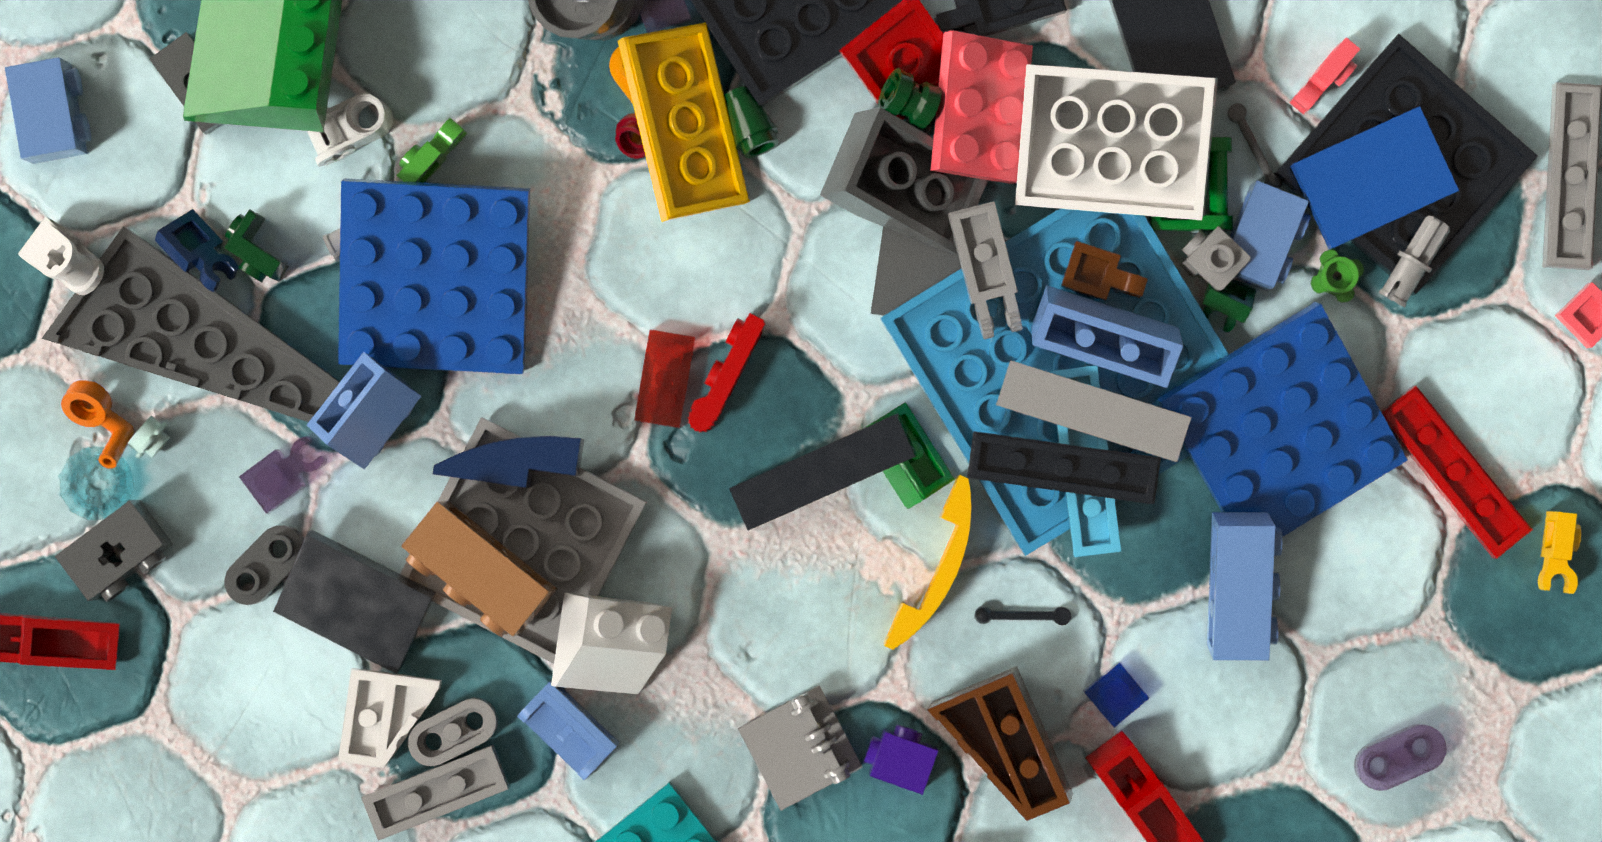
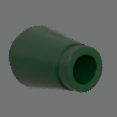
[724,86,779,158]

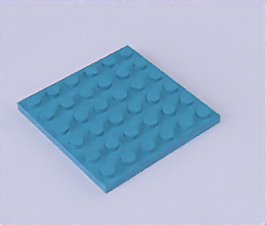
[880,209,1229,556]

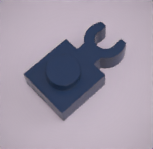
[155,209,239,292]

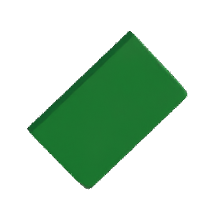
[866,402,955,509]

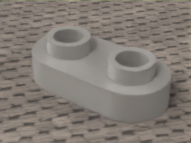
[408,697,498,766]

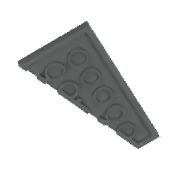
[41,226,340,422]

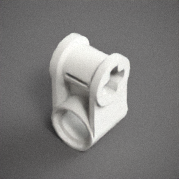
[301,93,394,166]
[18,216,104,295]

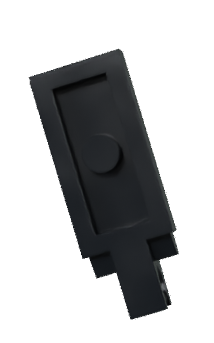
[934,0,1067,36]

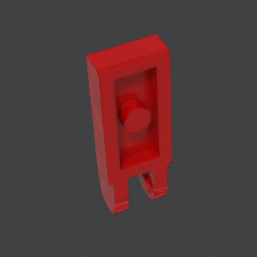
[687,313,766,433]

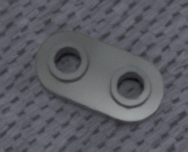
[224,525,304,605]

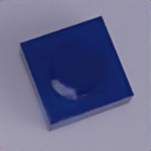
[1083,662,1149,728]

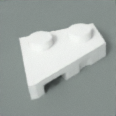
[338,668,442,768]

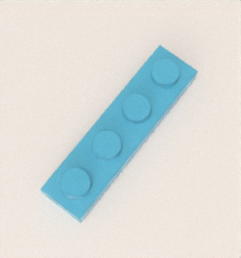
[1050,365,1121,557]

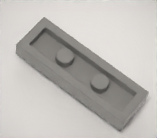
[361,745,510,841]

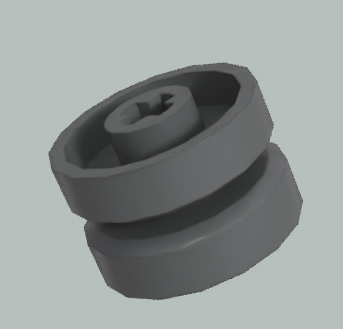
[528,0,645,41]

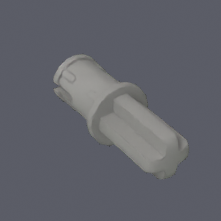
[1379,216,1450,308]

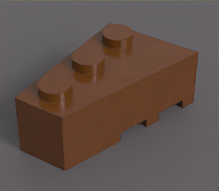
[927,666,1073,821]

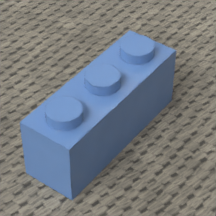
[1031,285,1184,388]
[1207,512,1282,661]

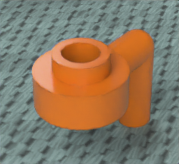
[61,380,134,469]

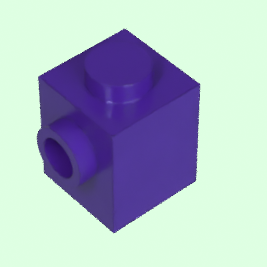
[864,724,938,795]

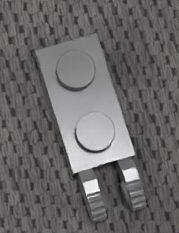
[948,201,1023,340]

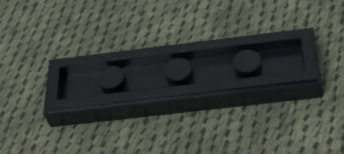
[729,413,917,531]
[967,431,1161,505]

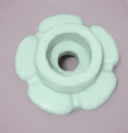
[127,416,170,459]

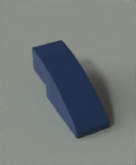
[433,436,584,488]

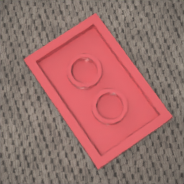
[931,30,1033,184]

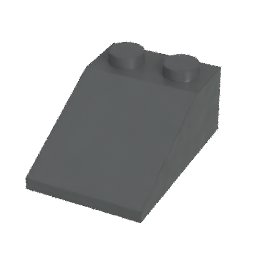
[820,107,988,255]

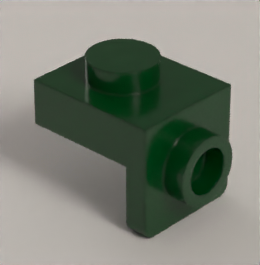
[224,209,289,283]

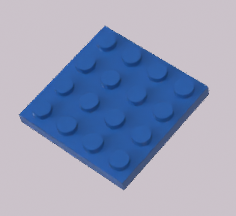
[338,178,530,374]
[1157,302,1408,537]

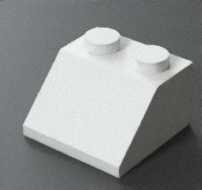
[551,593,672,694]

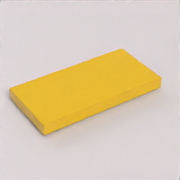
[618,23,750,222]

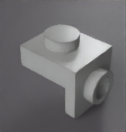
[1180,226,1250,291]

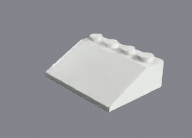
[1015,64,1218,220]

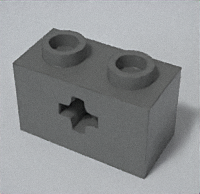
[55,500,173,602]

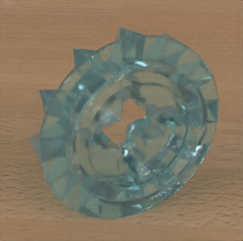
[58,447,134,520]

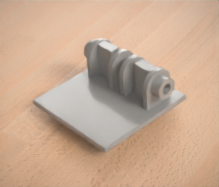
[738,685,863,810]

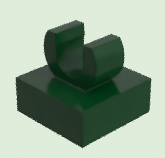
[1202,279,1256,333]

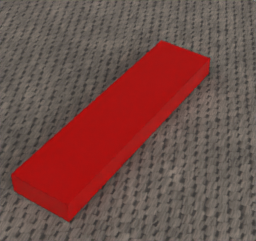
[1381,385,1533,559]

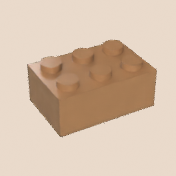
[401,501,557,637]

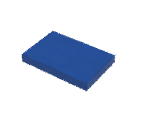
[1290,106,1459,250]

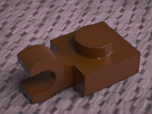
[1061,241,1148,301]

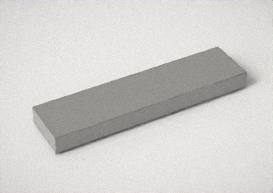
[1542,82,1602,270]
[996,360,1191,462]

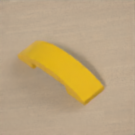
[883,475,971,650]

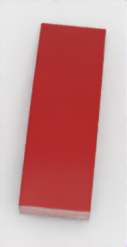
[0,613,120,670]
[1085,730,1204,842]

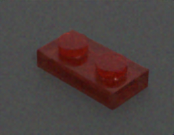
[634,329,696,429]

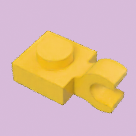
[1538,511,1581,594]

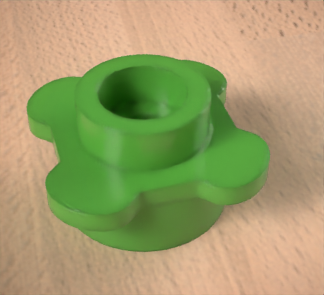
[1310,250,1364,303]

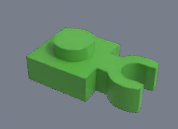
[396,118,467,183]

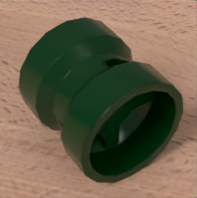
[878,68,942,130]

